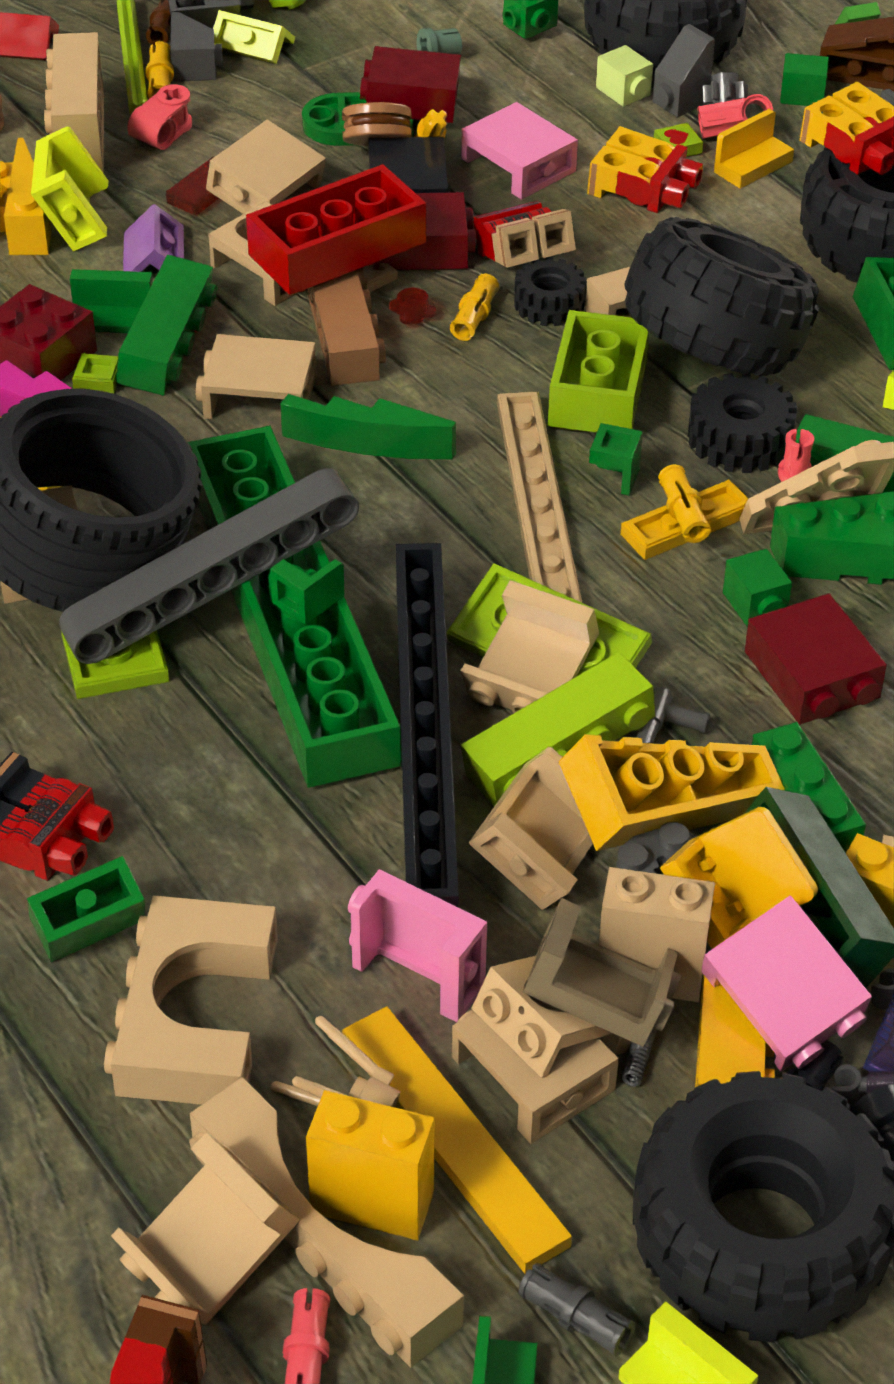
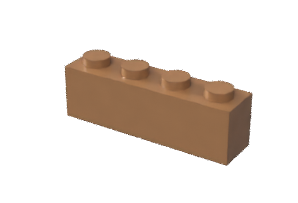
[306,267,386,386]

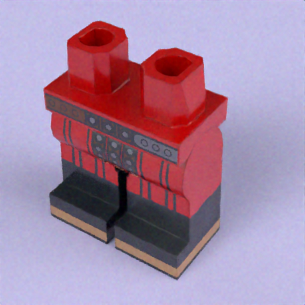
[0,752,114,881]

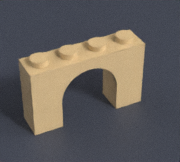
[104,895,278,1105]

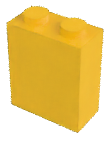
[306,1090,434,1241]

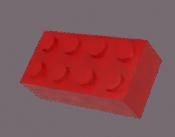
[246,164,426,295]

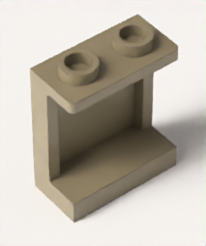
[523,898,681,1047]

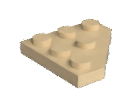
[740,440,894,534]

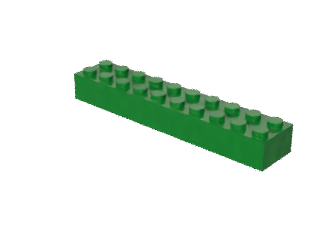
[188,425,401,788]

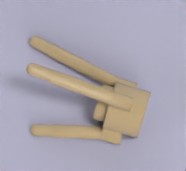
[271,1016,401,1107]

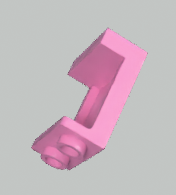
[461,102,578,200]
[348,869,487,1022]
[701,895,872,1072]

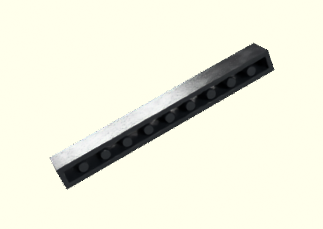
[396,543,459,908]

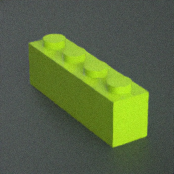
[461,652,655,806]

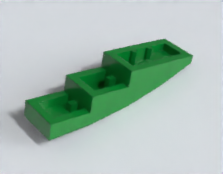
[280,394,456,460]

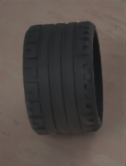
[0,389,202,612]

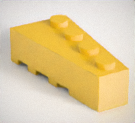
[559,734,785,851]

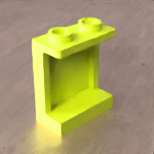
[31,126,109,252]

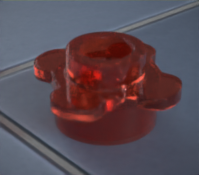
[389,287,436,324]

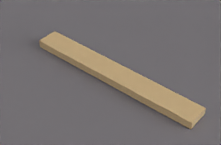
[497,391,582,603]

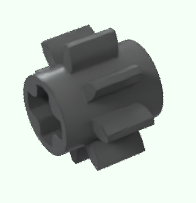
[703,72,748,105]

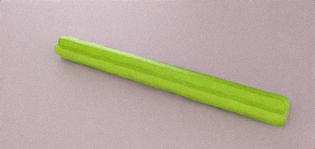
[116,0,148,115]

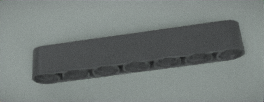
[59,468,359,664]

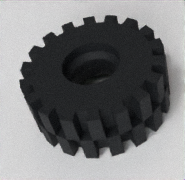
[688,373,797,473]

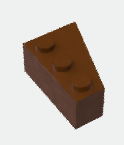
[820,17,894,91]

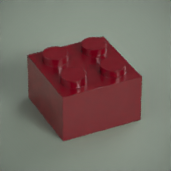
[0,284,97,381]

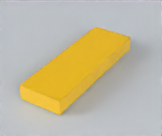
[620,480,749,560]

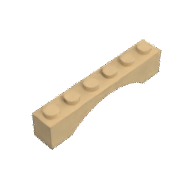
[189,1077,464,1368]

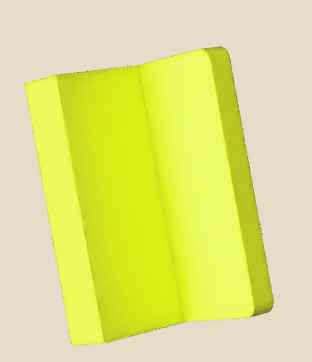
[213,10,295,64]
[618,1301,758,1384]

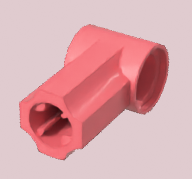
[697,94,773,139]

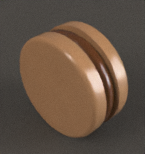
[342,102,412,146]

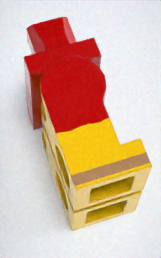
[799,82,894,175]
[587,126,703,213]

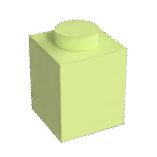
[596,45,653,107]

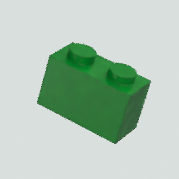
[27,856,145,963]

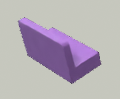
[123,204,184,272]

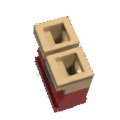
[473,201,576,268]

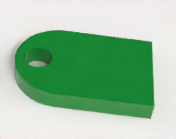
[302,92,414,146]

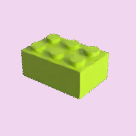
[548,310,650,432]

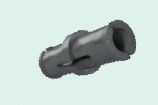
[518,1263,636,1356]

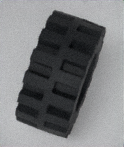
[514,258,586,326]

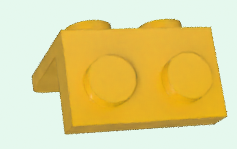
[660,807,818,949]

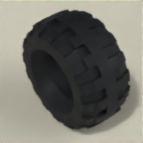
[584,0,747,75]
[800,147,894,283]
[624,217,819,376]
[633,1071,894,1342]

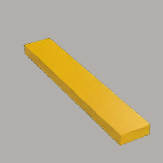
[342,1006,572,1274]

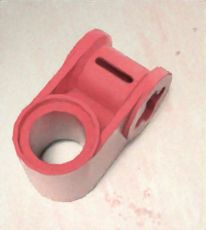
[127,84,192,150]

